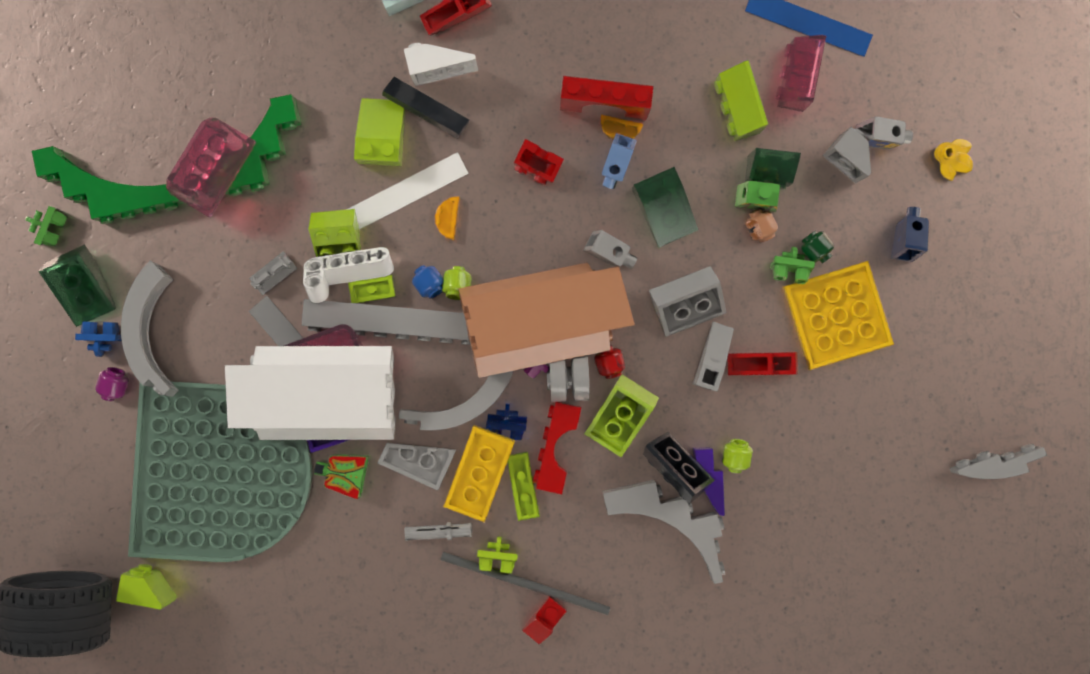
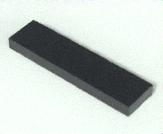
[382,77,469,139]

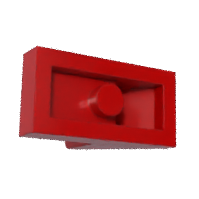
[522,596,567,644]

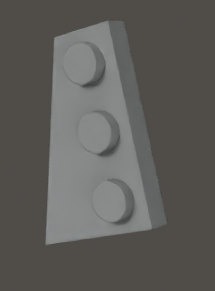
[378,442,457,490]

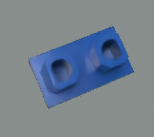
[75,322,122,357]

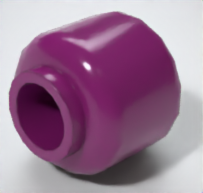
[95,367,129,401]

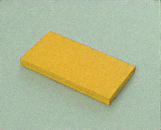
[443,425,515,523]

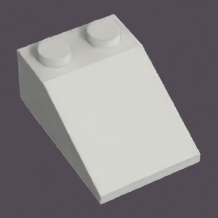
[404,43,478,86]

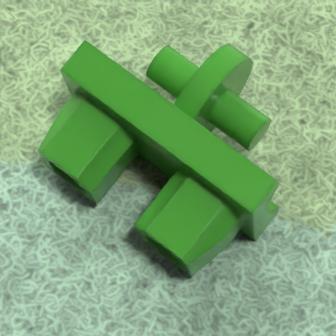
[25,206,68,246]
[770,247,815,284]

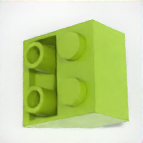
[309,209,361,257]

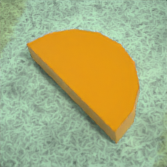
[600,114,643,140]
[435,197,460,241]

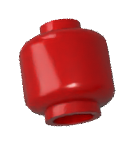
[594,345,626,379]

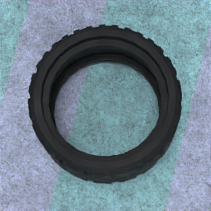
[0,571,112,657]

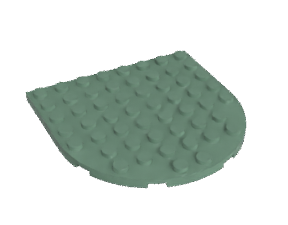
[128,381,312,562]

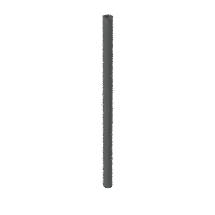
[441,552,610,615]

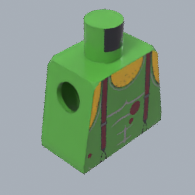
[735,181,780,212]

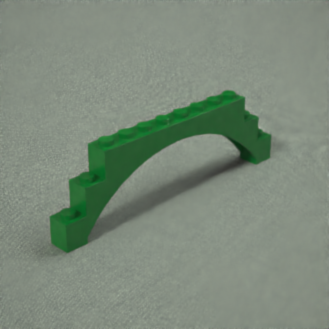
[32,94,302,224]

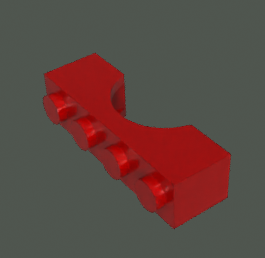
[533,402,582,495]

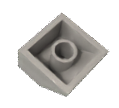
[823,127,871,183]

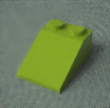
[354,98,405,166]
[584,375,659,457]

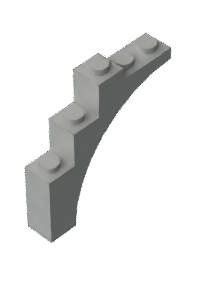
[602,480,725,584]

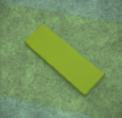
[507,451,540,521]

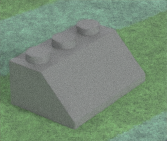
[649,266,727,337]

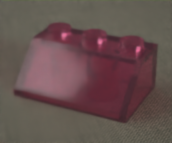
[776,35,826,112]

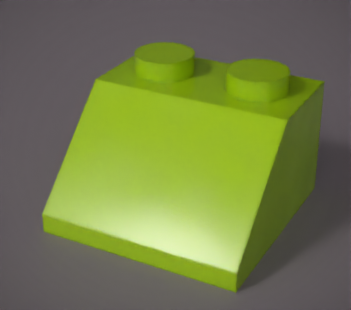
[116,564,177,610]

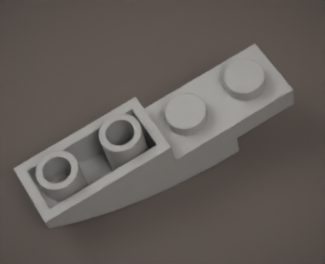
[950,444,1047,479]

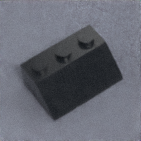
[643,432,715,504]

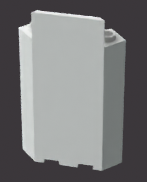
[225,346,396,440]

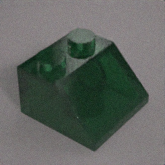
[745,148,801,189]

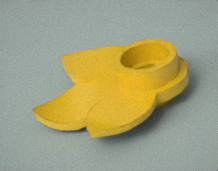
[934,139,973,181]

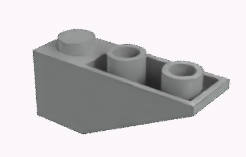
[693,322,734,392]

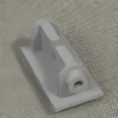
[249,251,297,295]

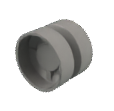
[547,355,590,402]

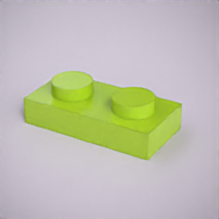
[348,275,396,304]

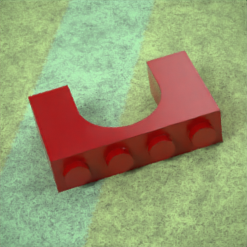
[560,76,654,120]

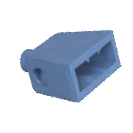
[602,133,637,189]

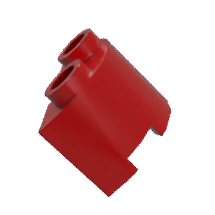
[514,139,564,185]

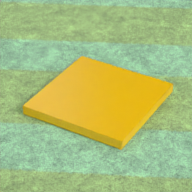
[783,261,894,370]

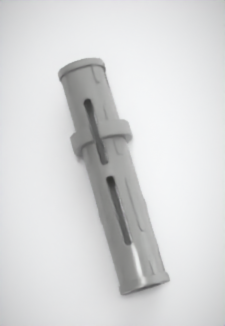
[405,522,472,541]

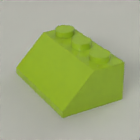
[714,60,768,141]

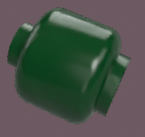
[801,230,835,264]

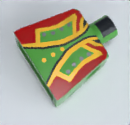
[314,454,369,499]

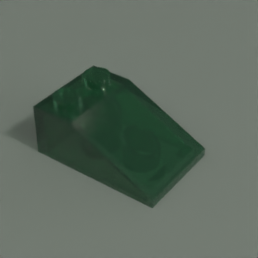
[632,167,699,248]
[38,244,116,327]

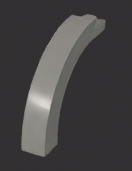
[121,260,179,397]
[399,371,514,430]

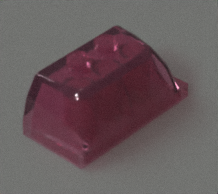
[166,118,256,218]

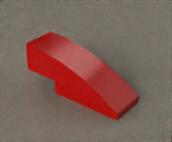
[419,0,492,36]
[727,352,798,375]

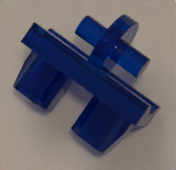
[486,404,527,440]

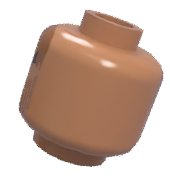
[745,208,778,243]

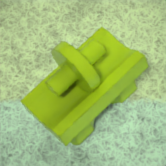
[477,536,518,574]

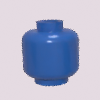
[412,265,443,299]

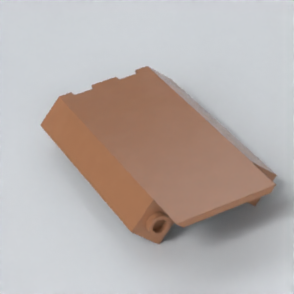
[458,262,635,378]

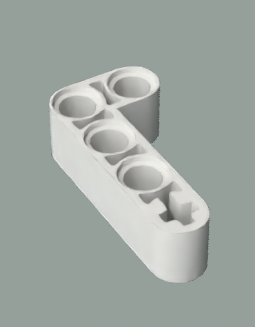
[303,247,394,303]

